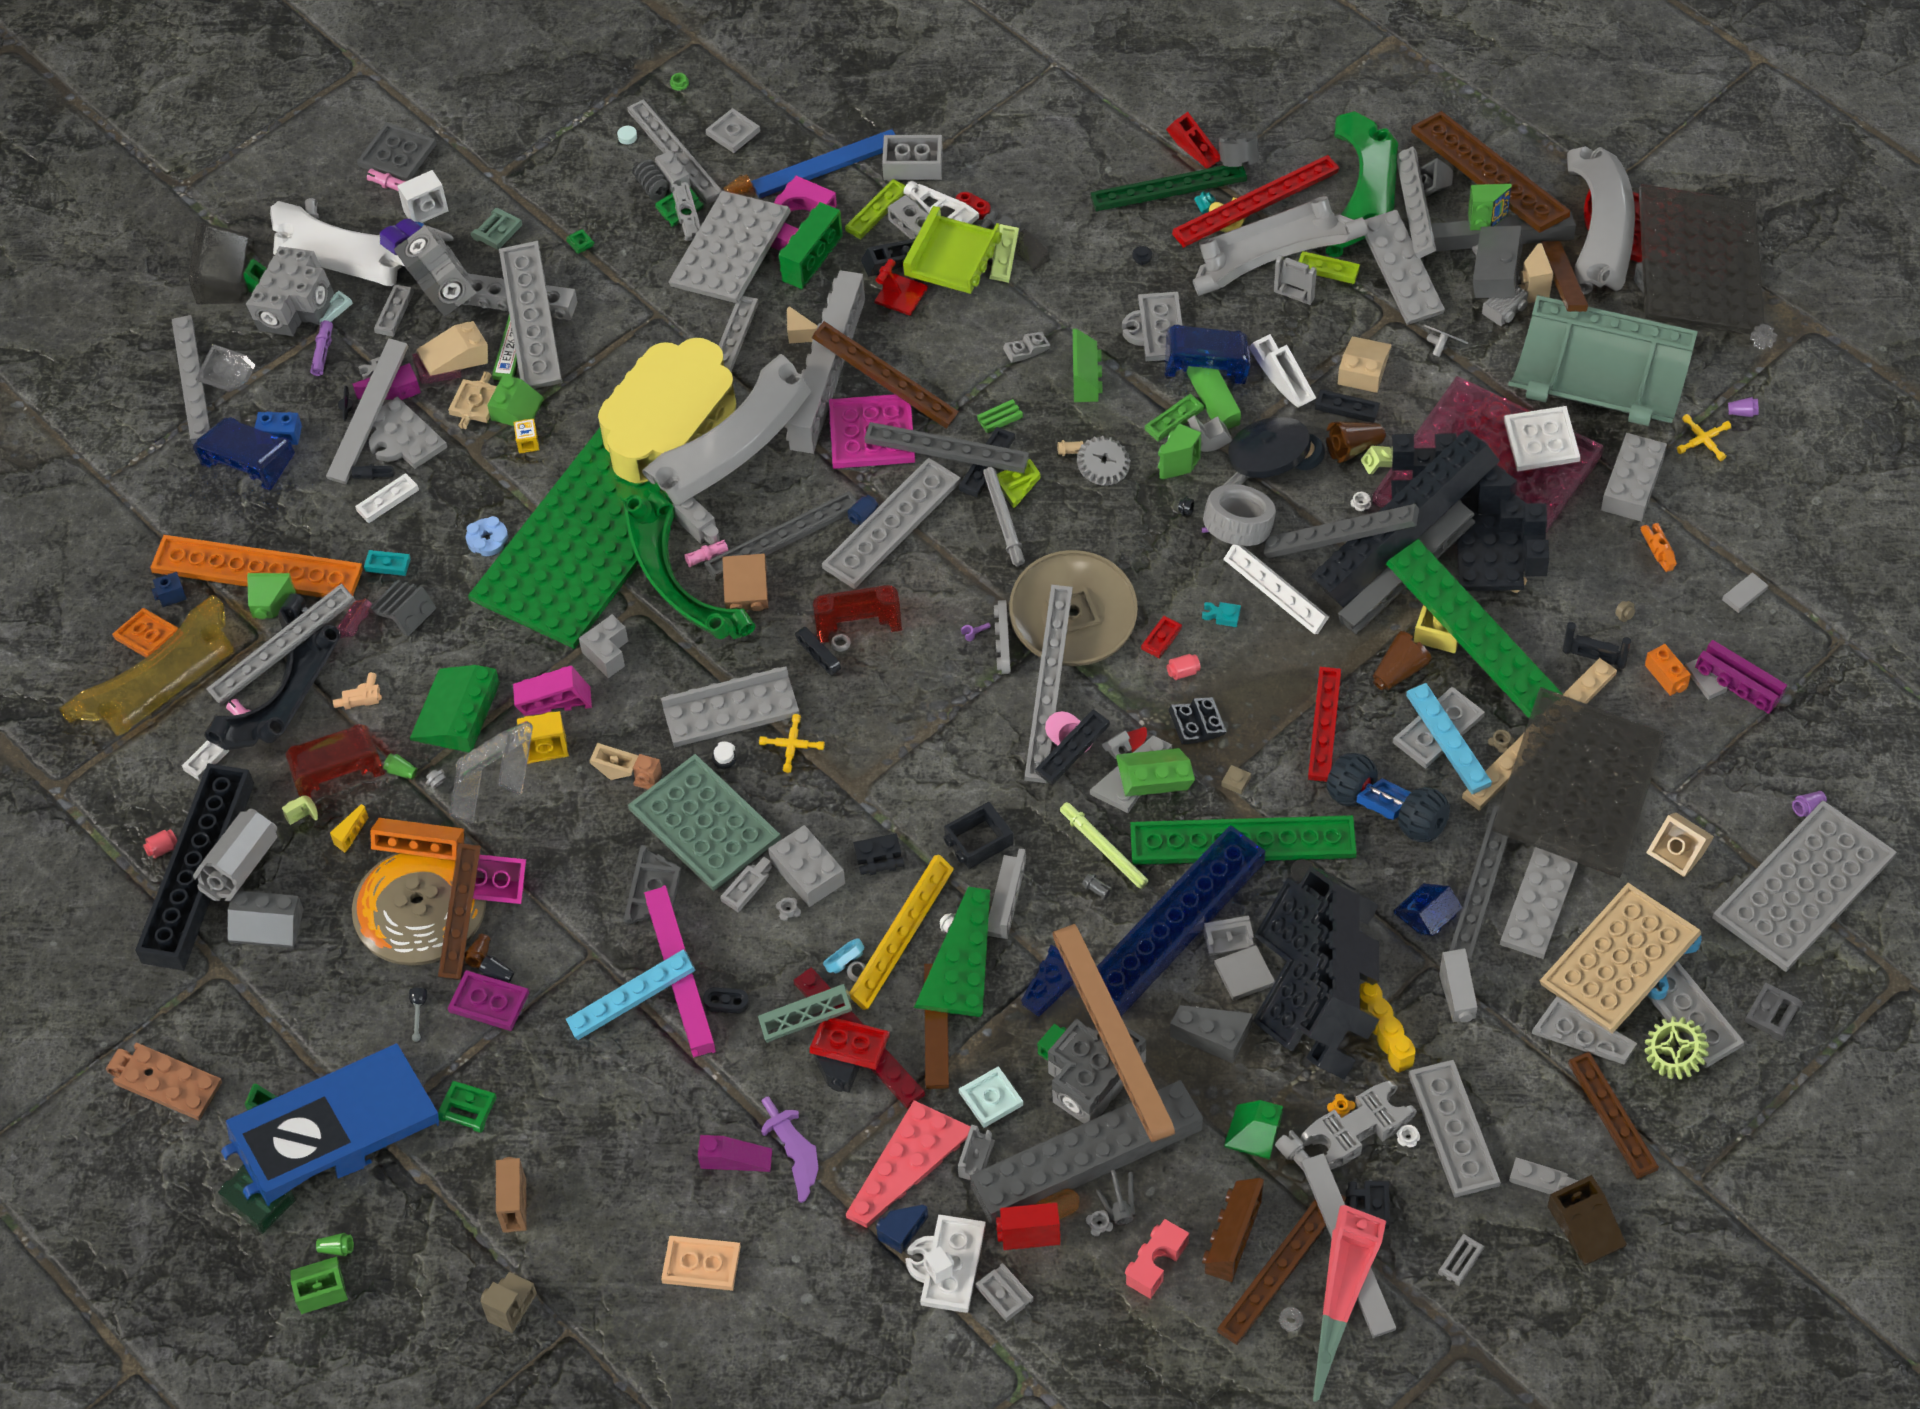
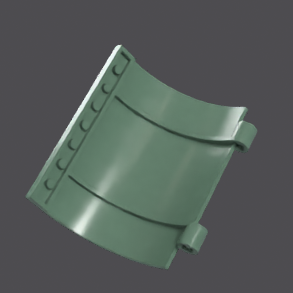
[1508,295,1698,426]

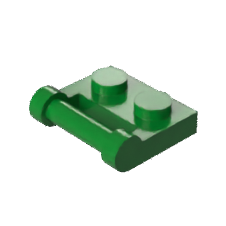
[438,1081,497,1133]

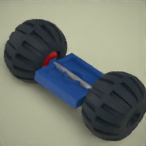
[1327,753,1450,842]

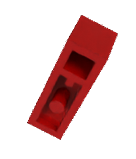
[1166,112,1220,169]

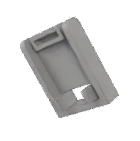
[1274,255,1317,305]

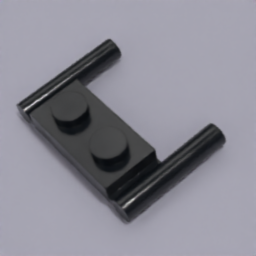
[1562,622,1631,669]

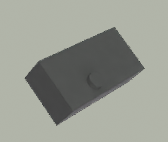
[1473,226,1523,298]

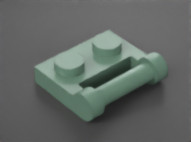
[471,208,522,250]

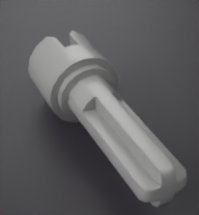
[1275,1130,1310,1171]

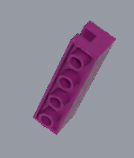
[1695,640,1787,714]

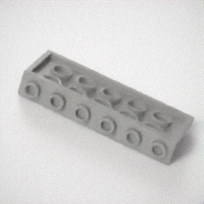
[661,667,800,748]

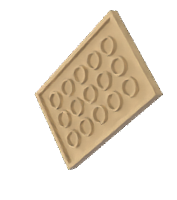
[1540,883,1701,1034]

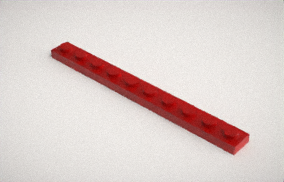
[1172,155,1339,248]

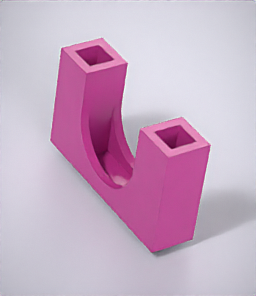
[771,176,837,250]

